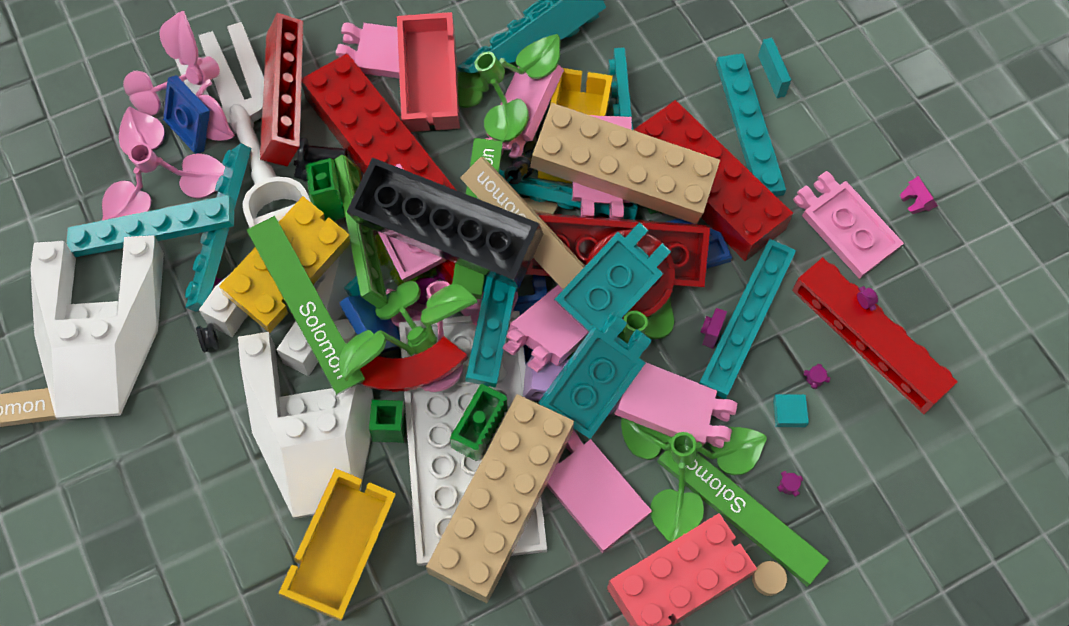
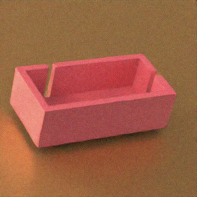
[397,12,460,132]
[607,513,757,626]

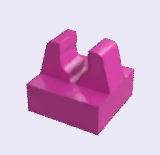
[900,176,938,214]

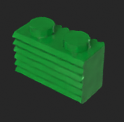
[306,158,345,222]
[450,384,508,461]

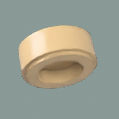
[752,561,787,596]

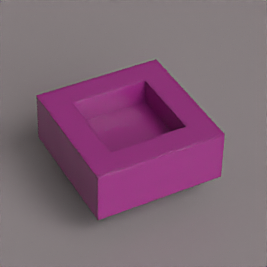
[700,308,727,349]

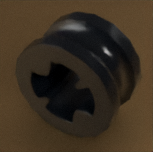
[196,323,219,353]

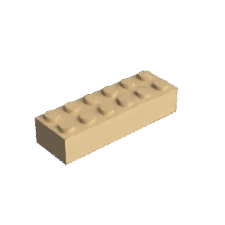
[530,102,720,224]
[426,394,574,603]

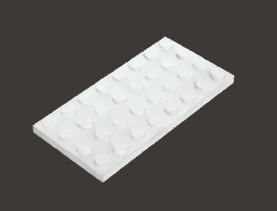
[399,311,547,566]

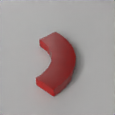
[359,336,469,392]

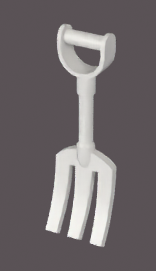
[175,22,311,228]

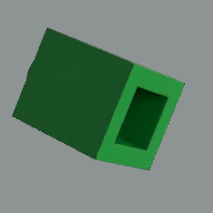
[369,400,406,443]

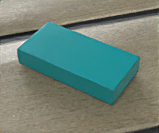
[758,37,791,98]

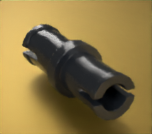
[504,149,534,185]

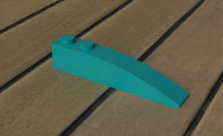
[458,0,606,73]

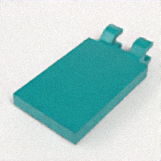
[554,222,671,332]
[538,312,652,439]

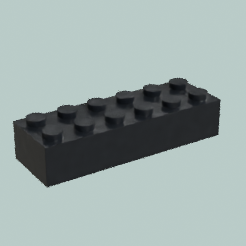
[347,157,544,289]

